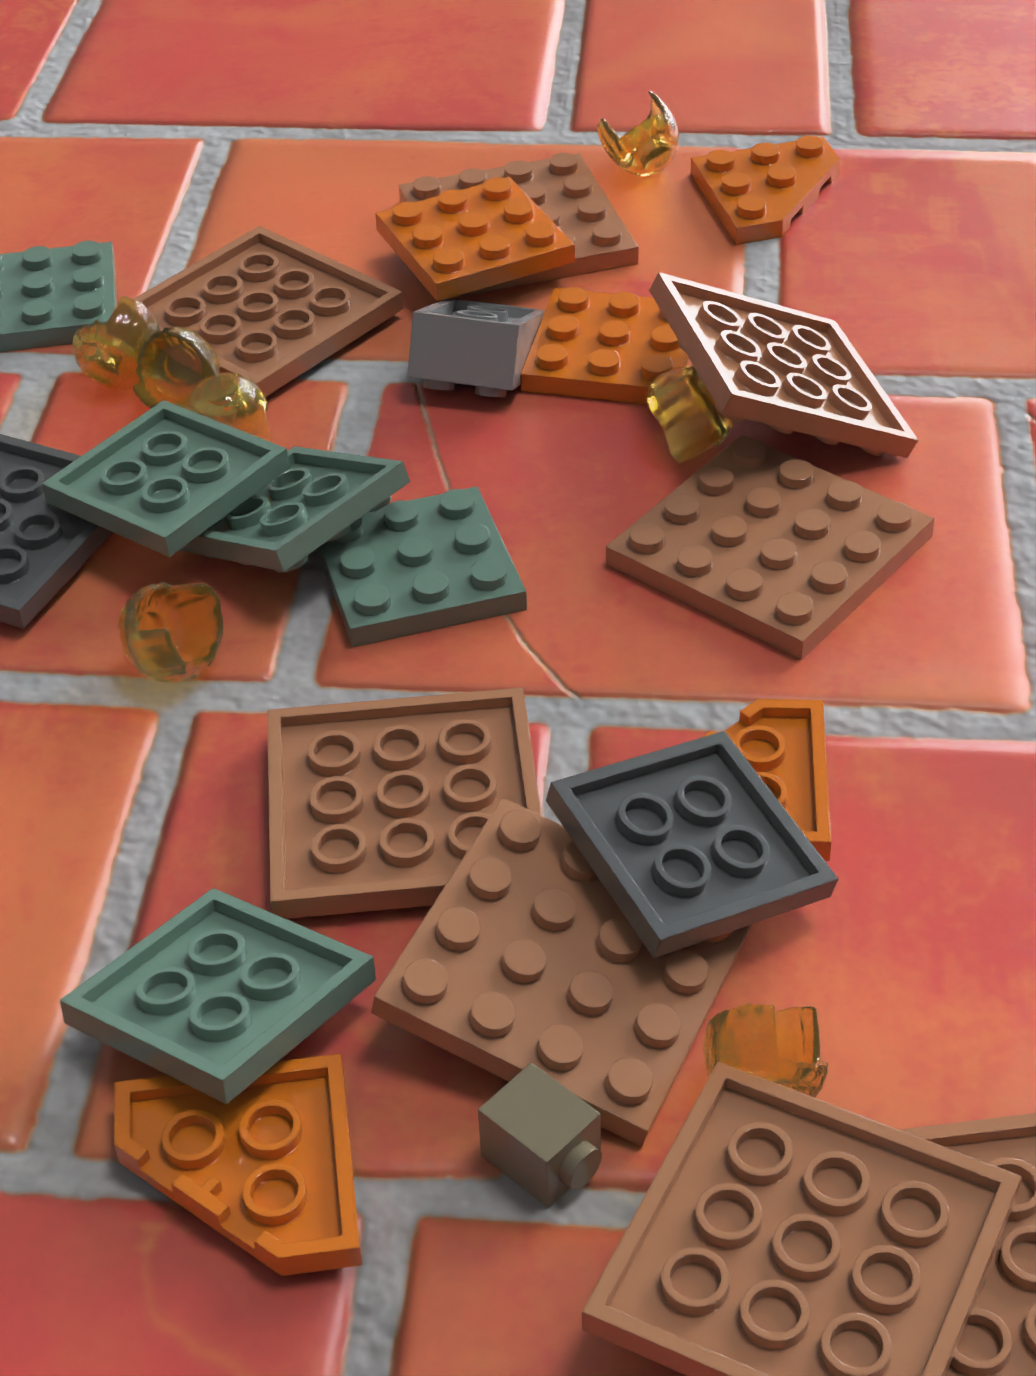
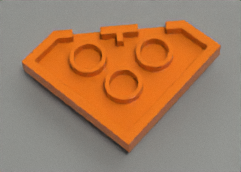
[690,135,840,245]
[700,699,832,861]
[114,1053,362,1276]

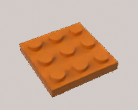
[375,177,575,301]
[521,287,692,408]

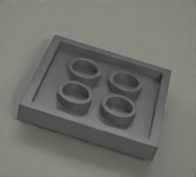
[546,731,838,958]

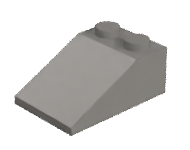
[407,298,545,397]

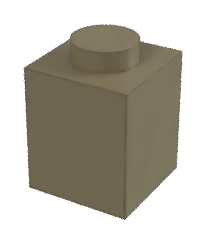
[478,1062,602,1208]

